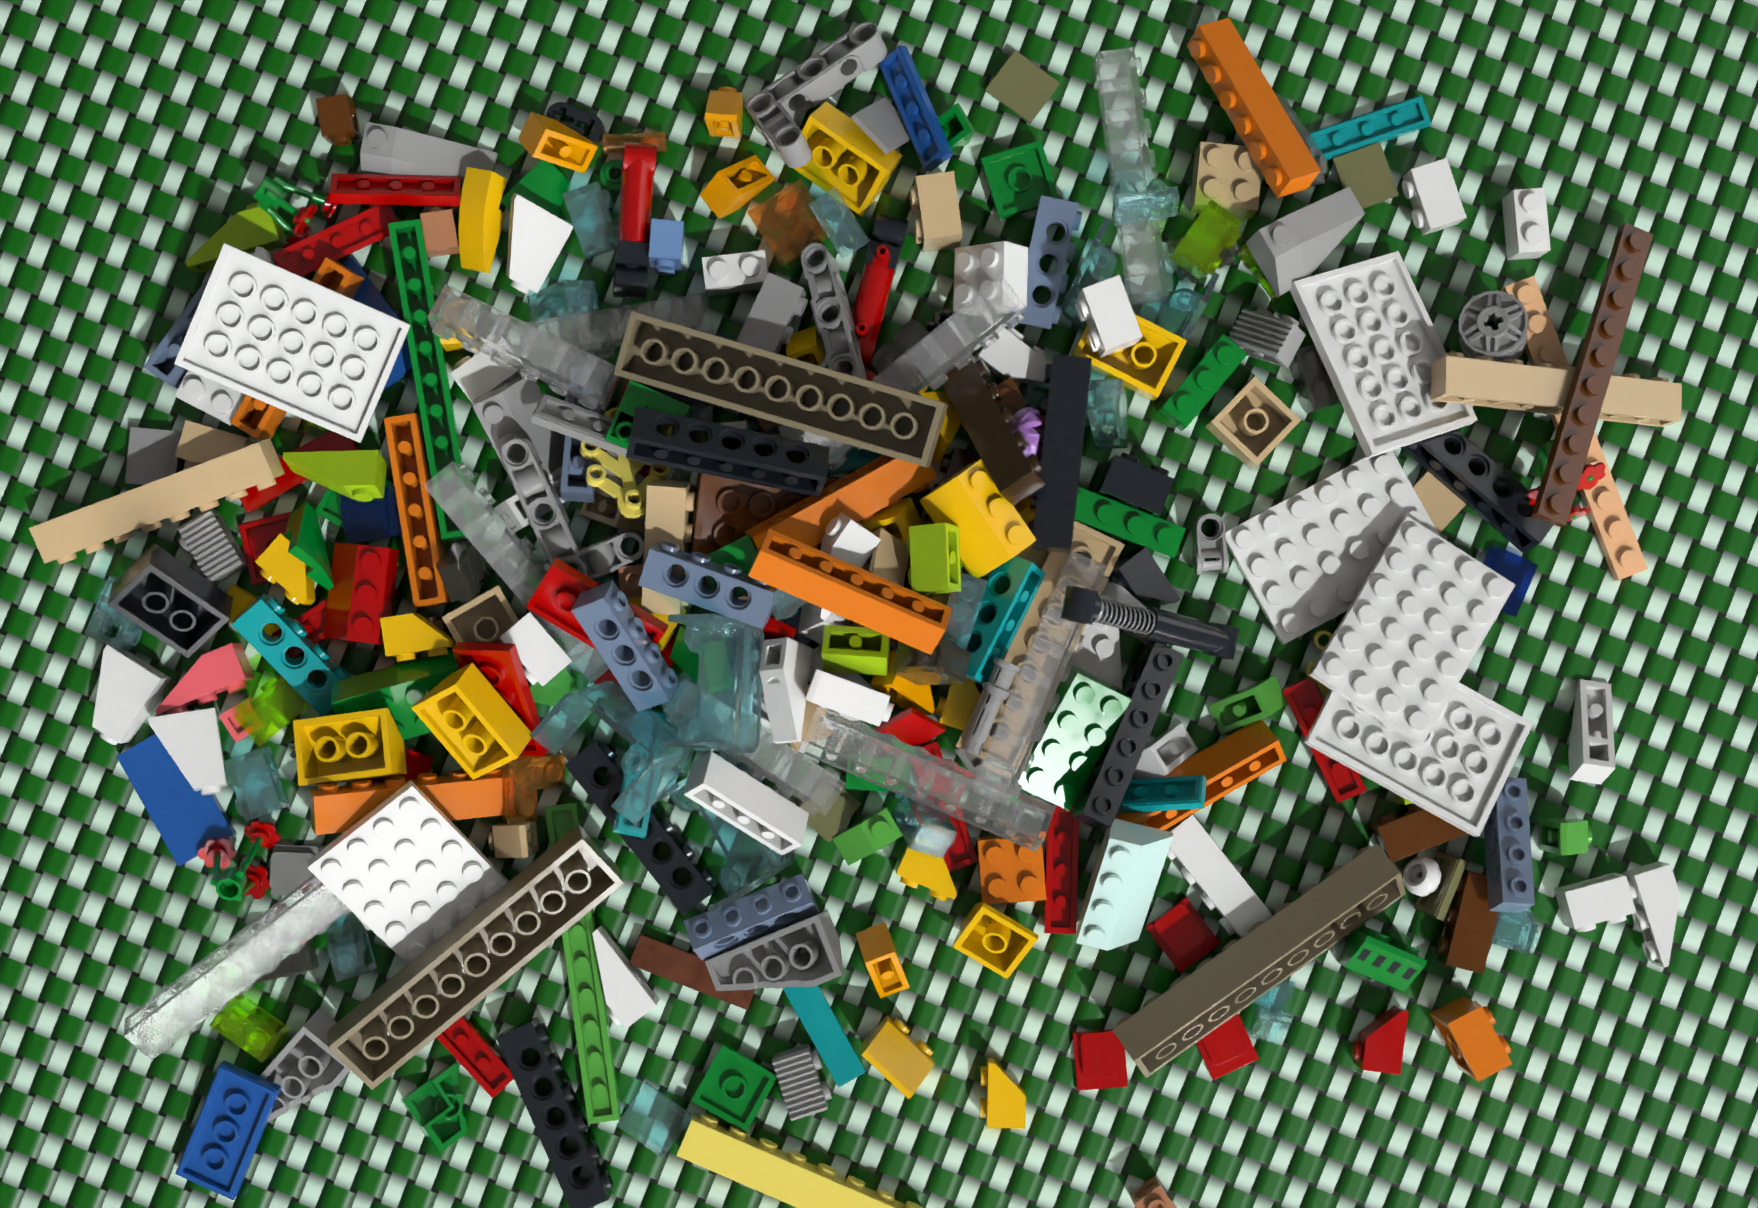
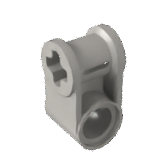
[1192,513,1229,575]

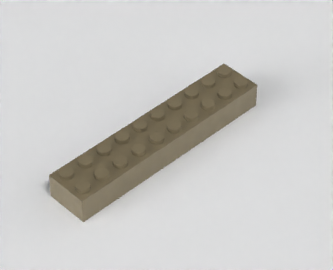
[614,311,948,468]
[328,824,624,1090]
[1112,843,1406,1078]

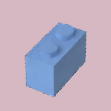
[649,218,685,276]

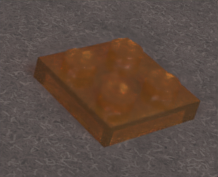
[748,179,834,267]

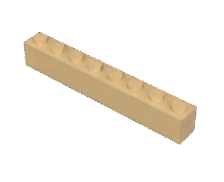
[1431,352,1682,427]
[29,438,285,565]

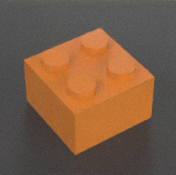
[976,833,1047,904]
[1430,996,1512,1082]

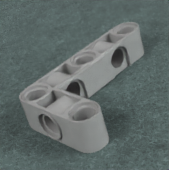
[746,21,887,168]
[801,243,866,380]
[501,437,645,579]

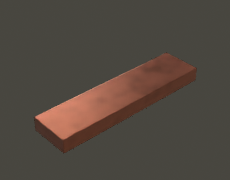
[629,933,755,1010]

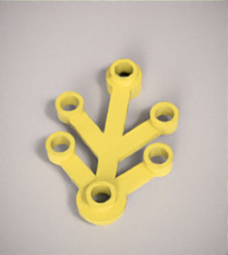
[580,408,670,519]

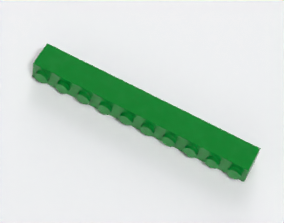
[388,219,475,542]

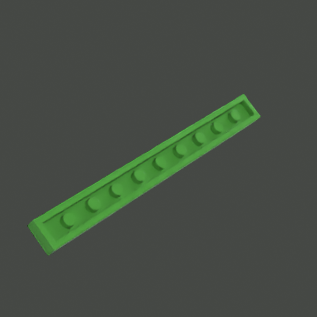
[545,802,621,1124]

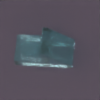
[1248,980,1296,1044]

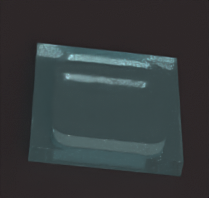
[616,1082,693,1158]

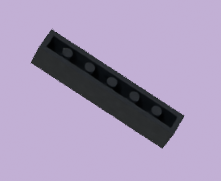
[1028,355,1092,554]

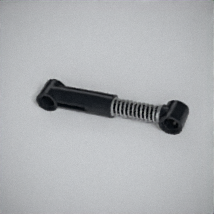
[1060,586,1240,660]

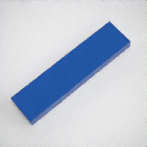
[878,45,953,172]

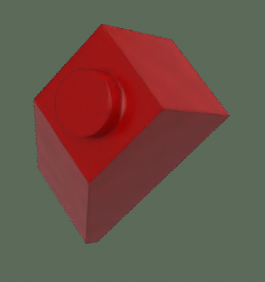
[1352,1005,1409,1075]

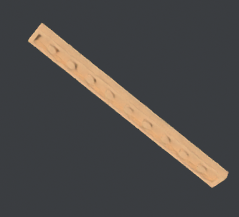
[1501,276,1648,581]

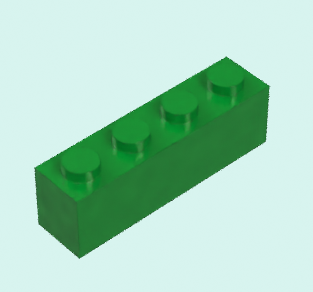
[1075,487,1186,560]

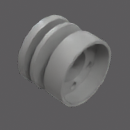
[1459,291,1528,362]

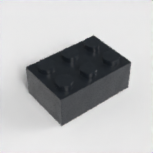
[107,543,233,658]

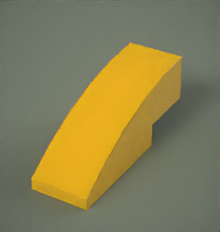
[458,167,507,274]

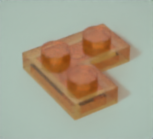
[502,752,565,825]

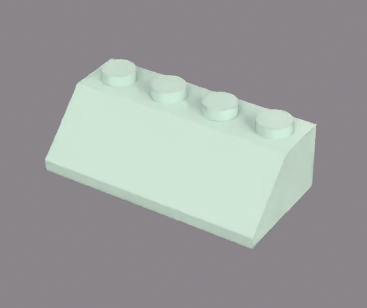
[1076,819,1173,951]

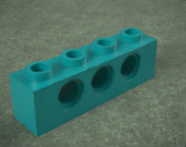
[945,556,1046,685]
[231,593,351,717]

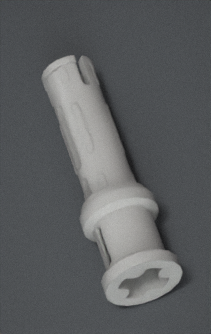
[961,657,1021,756]

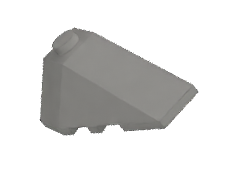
[360,122,498,187]
[1246,187,1365,297]
[705,910,844,991]
[260,1008,351,1122]

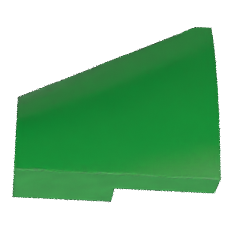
[501,160,571,218]
[285,502,334,590]
[400,1062,468,1153]

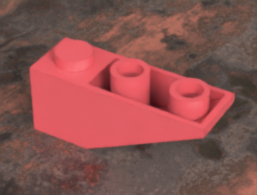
[155,643,255,715]

